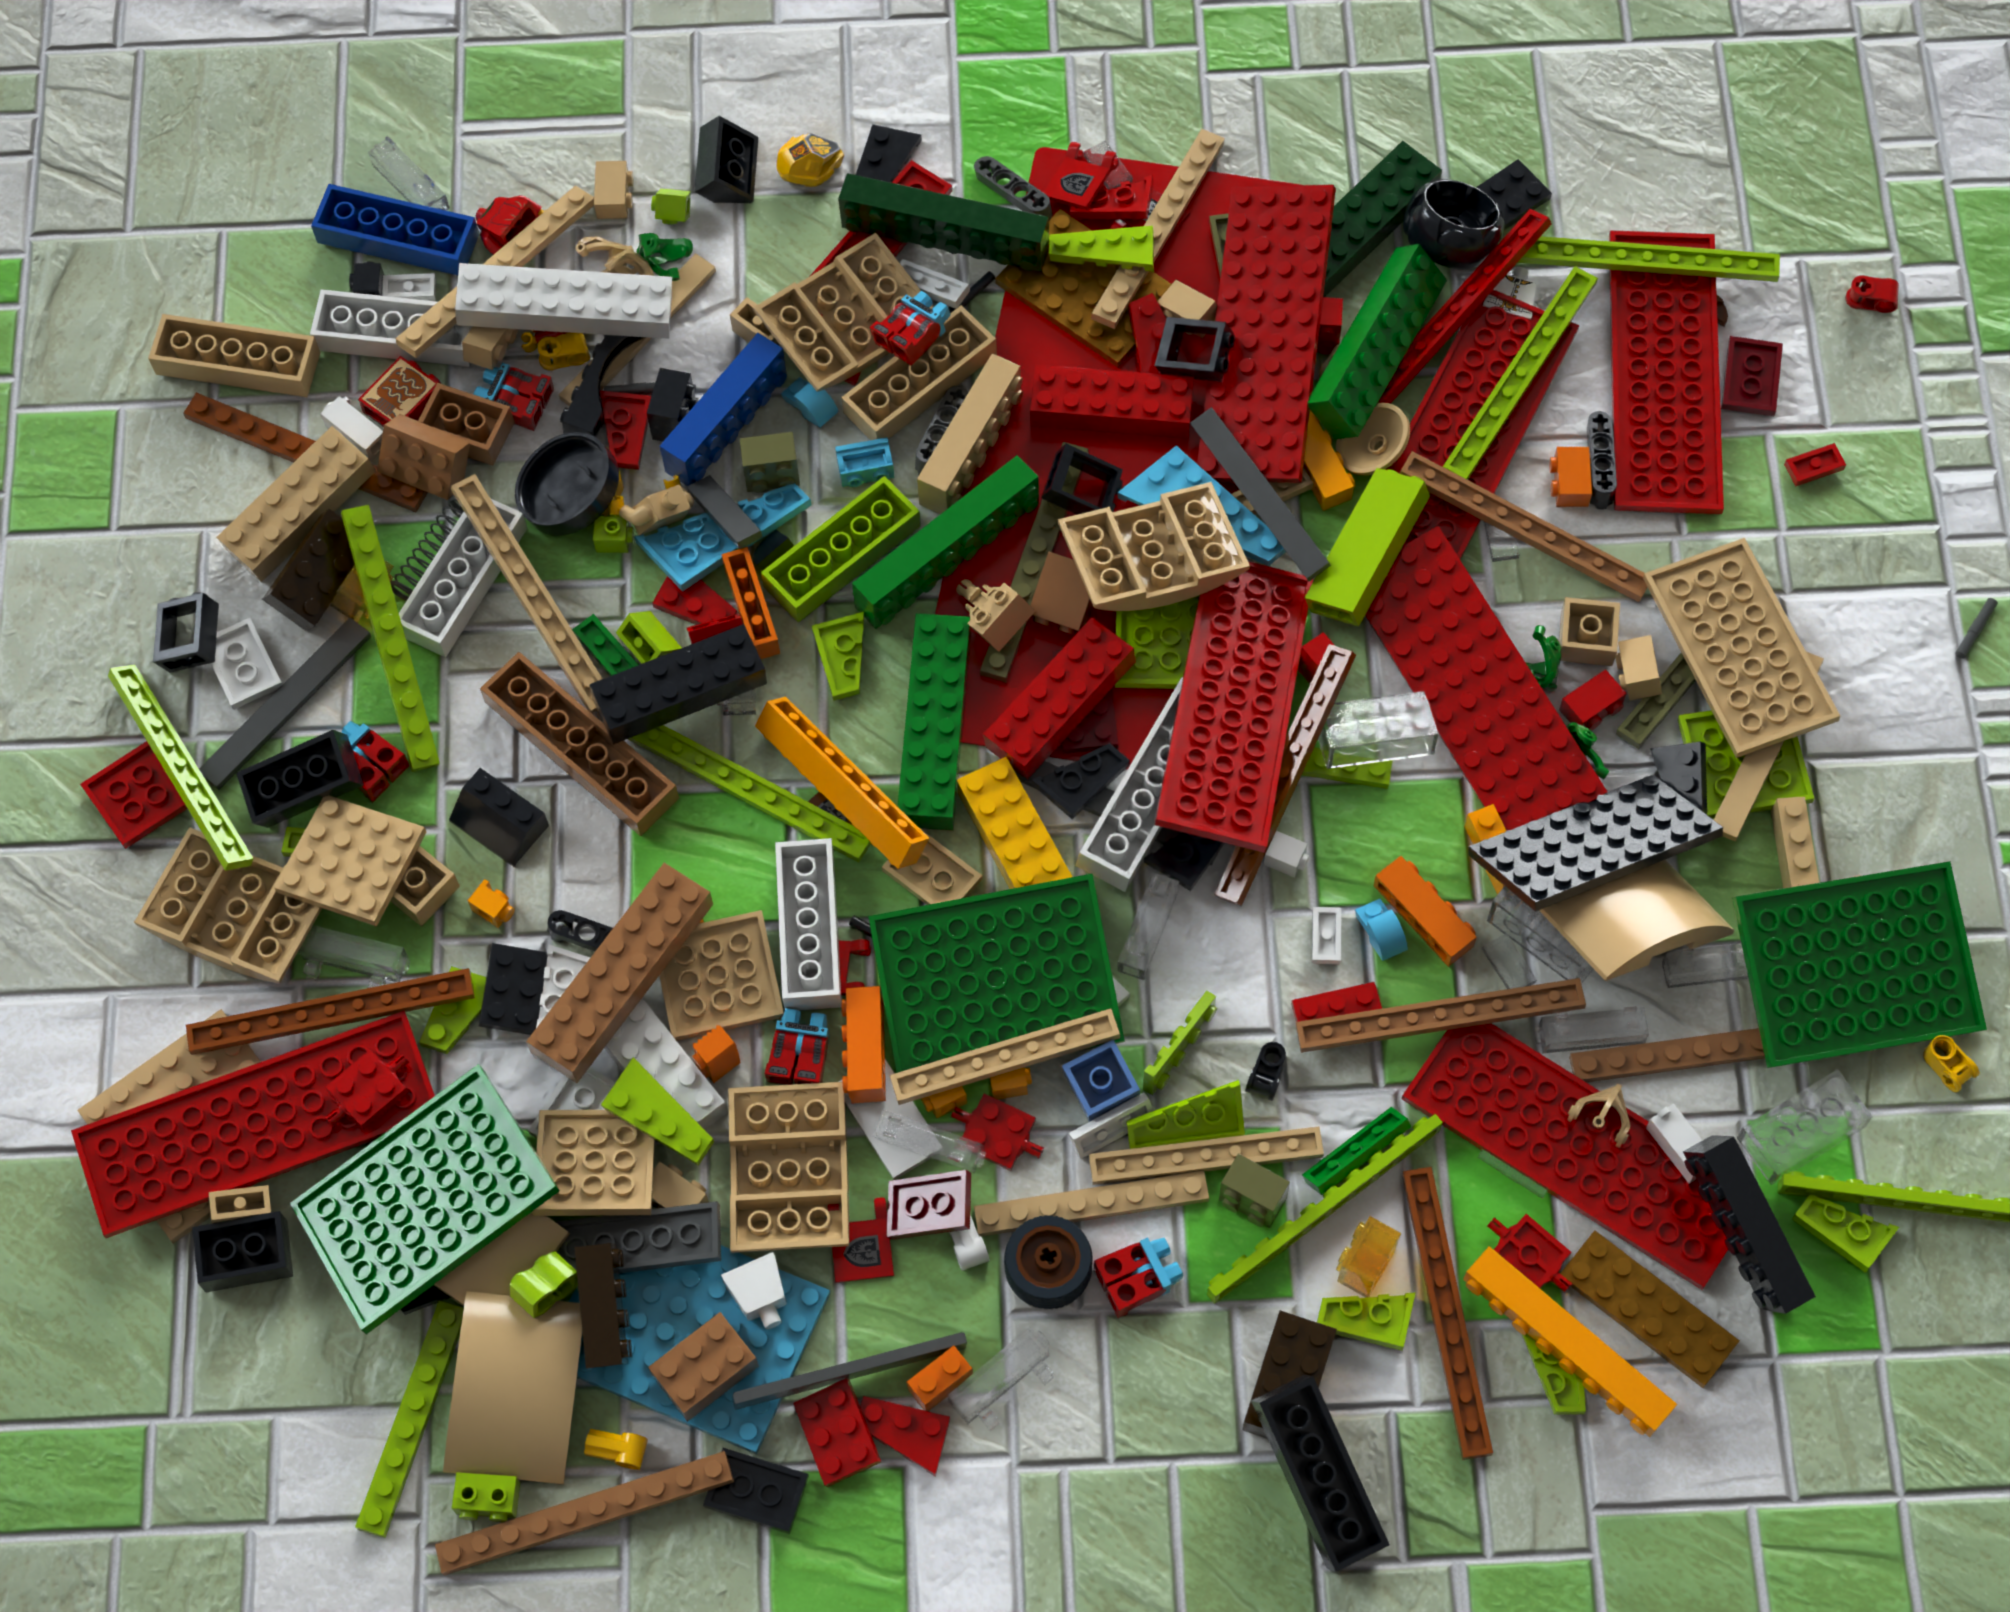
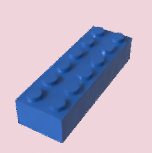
[311,184,480,276]
[660,333,787,486]

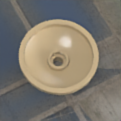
[1336,403,1410,476]

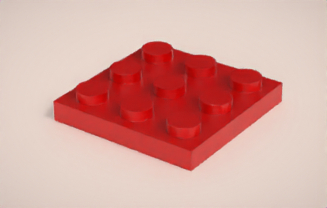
[80,741,188,849]

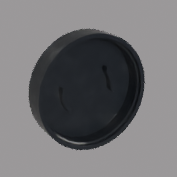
[515,432,619,536]

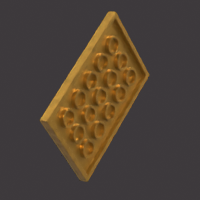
[995,209,1172,367]

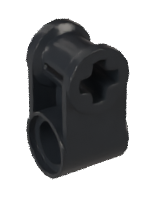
[1245,1042,1286,1101]

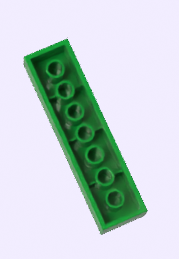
[1308,244,1447,439]
[852,455,1039,629]
[897,613,971,831]

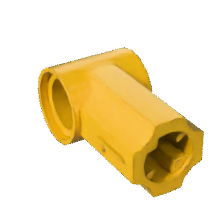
[584,1429,648,1470]

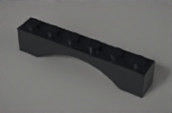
[560,335,645,437]

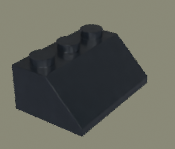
[694,115,758,203]
[449,768,549,867]

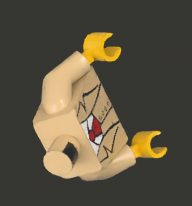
[608,475,694,536]

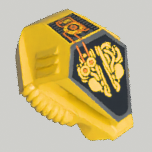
[776,133,845,187]

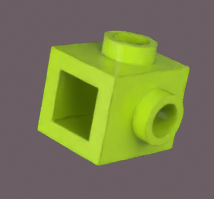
[651,188,691,224]
[593,515,634,553]

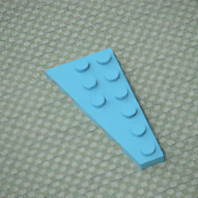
[1118,446,1286,566]
[634,483,812,592]

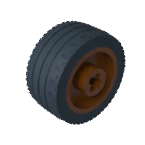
[1004,1215,1093,1309]

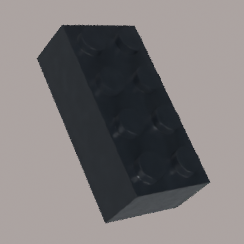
[236,730,364,828]

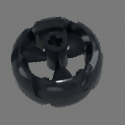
[1403,179,1505,270]

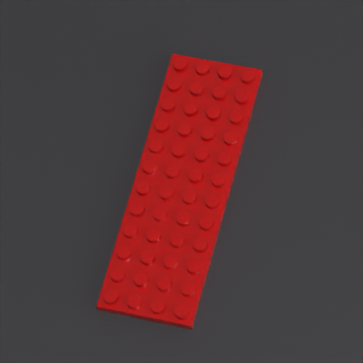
[1197,185,1336,483]
[1609,230,1724,514]
[1386,289,1579,560]
[1365,526,1608,831]
[1154,561,1313,853]
[71,1010,435,1238]
[1401,1023,1764,1290]

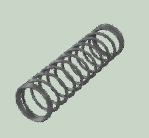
[390,495,464,601]

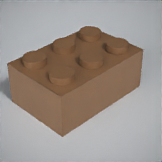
[418,383,515,466]
[377,414,470,500]
[648,1312,759,1422]

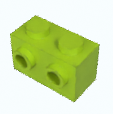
[616,611,682,664]
[452,1472,521,1523]

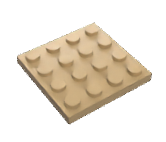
[274,795,427,926]
[659,910,784,1041]
[532,1110,655,1216]

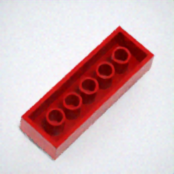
[1030,364,1194,439]
[983,617,1136,780]

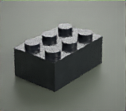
[192,1211,293,1293]

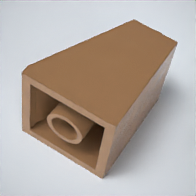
[1030,552,1094,635]

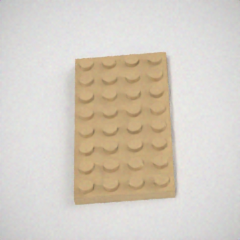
[1643,538,1840,758]

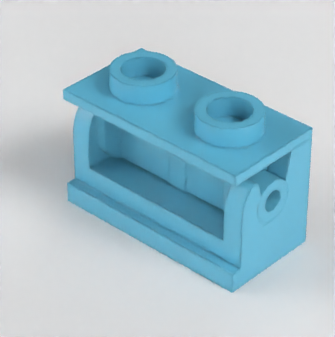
[835,437,895,487]

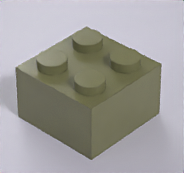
[739,432,800,493]
[1219,1153,1290,1228]

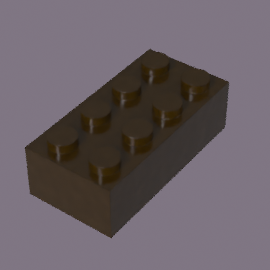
[262,509,356,631]
[574,1243,633,1368]
[1242,1310,1337,1439]

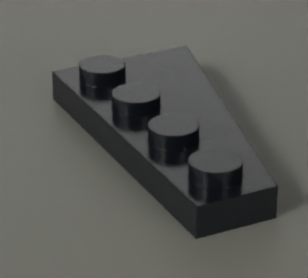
[856,124,922,183]

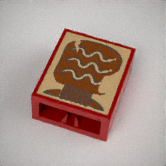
[358,356,441,427]

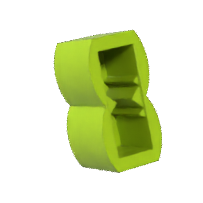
[509,1251,578,1318]

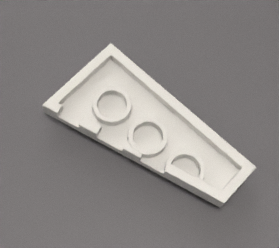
[532,944,590,1060]

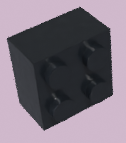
[646,368,699,442]

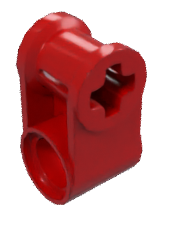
[1845,275,1899,313]

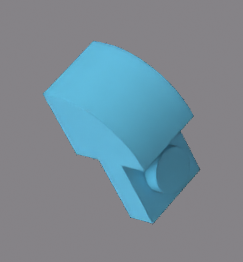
[781,377,839,428]
[1355,899,1408,961]

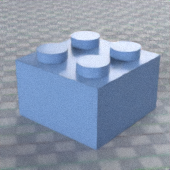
[1062,1040,1140,1122]

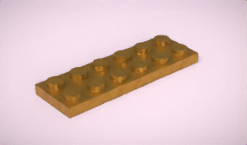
[1560,1230,1740,1388]

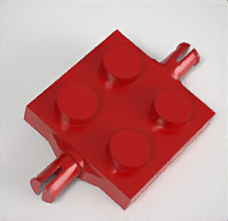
[325,1049,409,1130]
[951,1093,1044,1171]
[1487,1214,1572,1293]

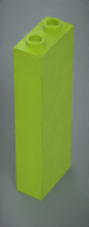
[1305,468,1430,627]

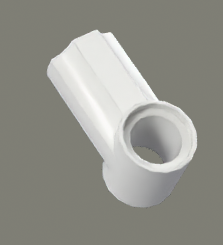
[949,1215,990,1271]

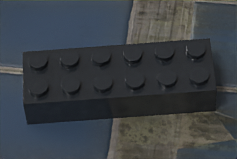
[589,624,767,745]
[1683,1135,1816,1314]
[1251,1375,1390,1572]

